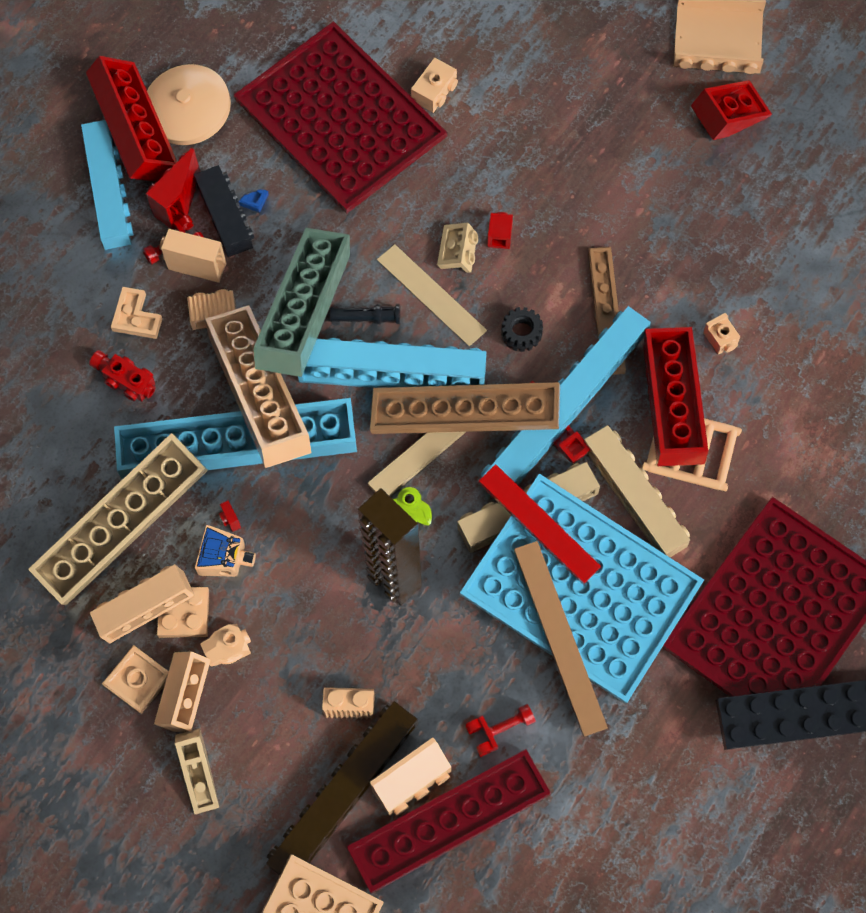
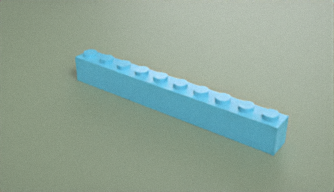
[481,306,651,485]

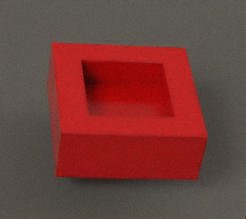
[219,500,241,532]

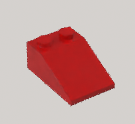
[691,80,772,140]

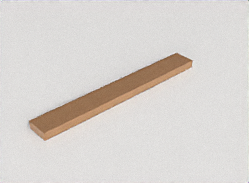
[514,541,608,737]

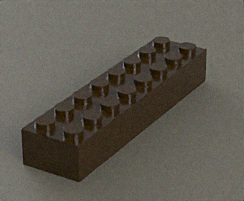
[358,488,422,606]

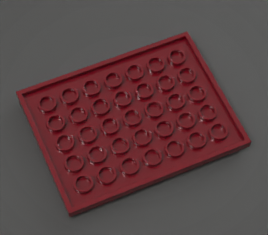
[234,21,447,214]
[662,496,866,697]

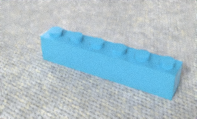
[81,120,134,250]

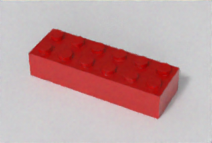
[86,56,177,182]
[643,327,709,466]

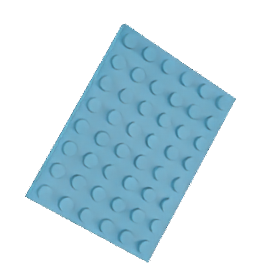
[459,474,704,704]

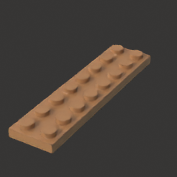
[370,382,560,434]

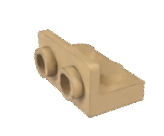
[437,223,478,273]

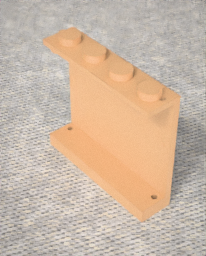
[673,0,766,74]

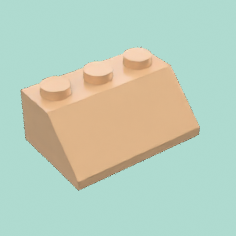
[370,738,451,816]

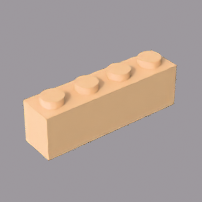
[90,564,195,643]

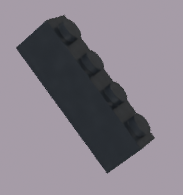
[194,165,254,257]

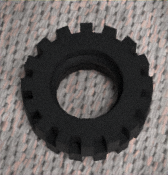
[501,307,543,352]

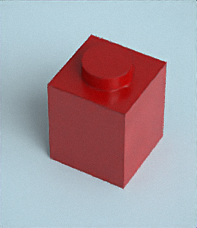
[488,212,513,249]

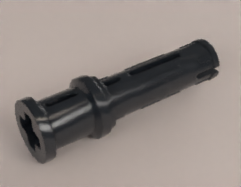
[330,304,400,325]

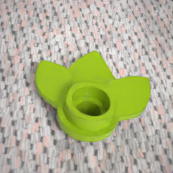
[393,487,432,526]

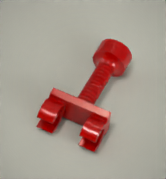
[142,215,205,265]
[465,704,536,757]

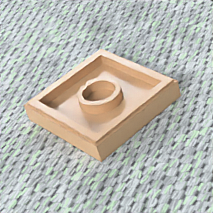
[102,645,169,714]

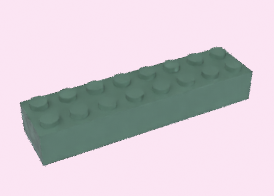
[254,228,350,377]

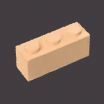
[154,651,211,732]

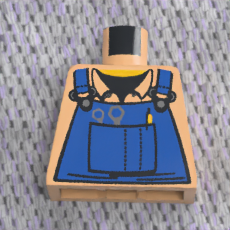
[195,525,256,577]

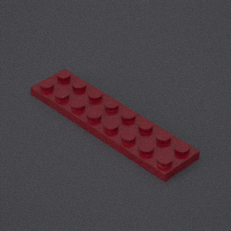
[347,749,551,894]

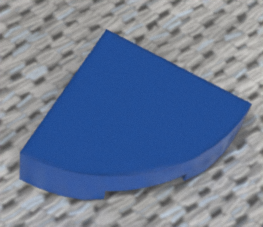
[239,189,269,213]

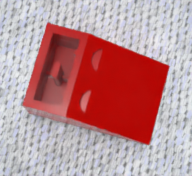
[146,148,200,230]

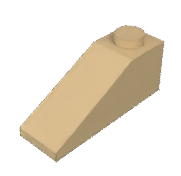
[175,728,219,814]

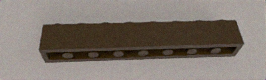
[266,701,418,876]

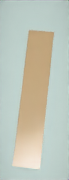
[377,244,487,346]

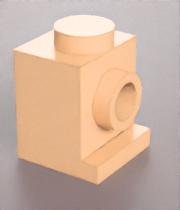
[703,313,740,354]

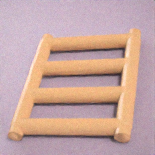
[642,418,742,492]

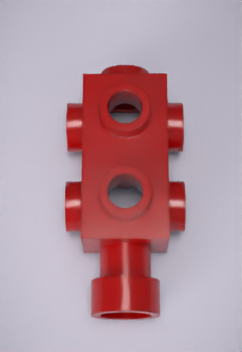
[89,350,156,402]

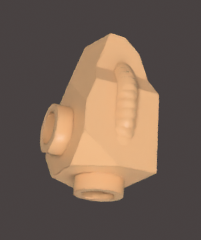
[200,624,251,666]

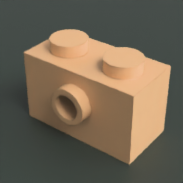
[411,58,458,113]

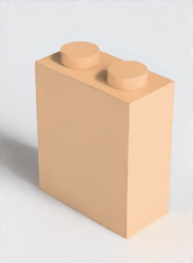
[160,229,226,282]

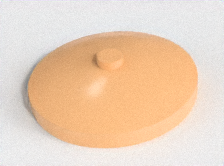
[147,64,231,145]

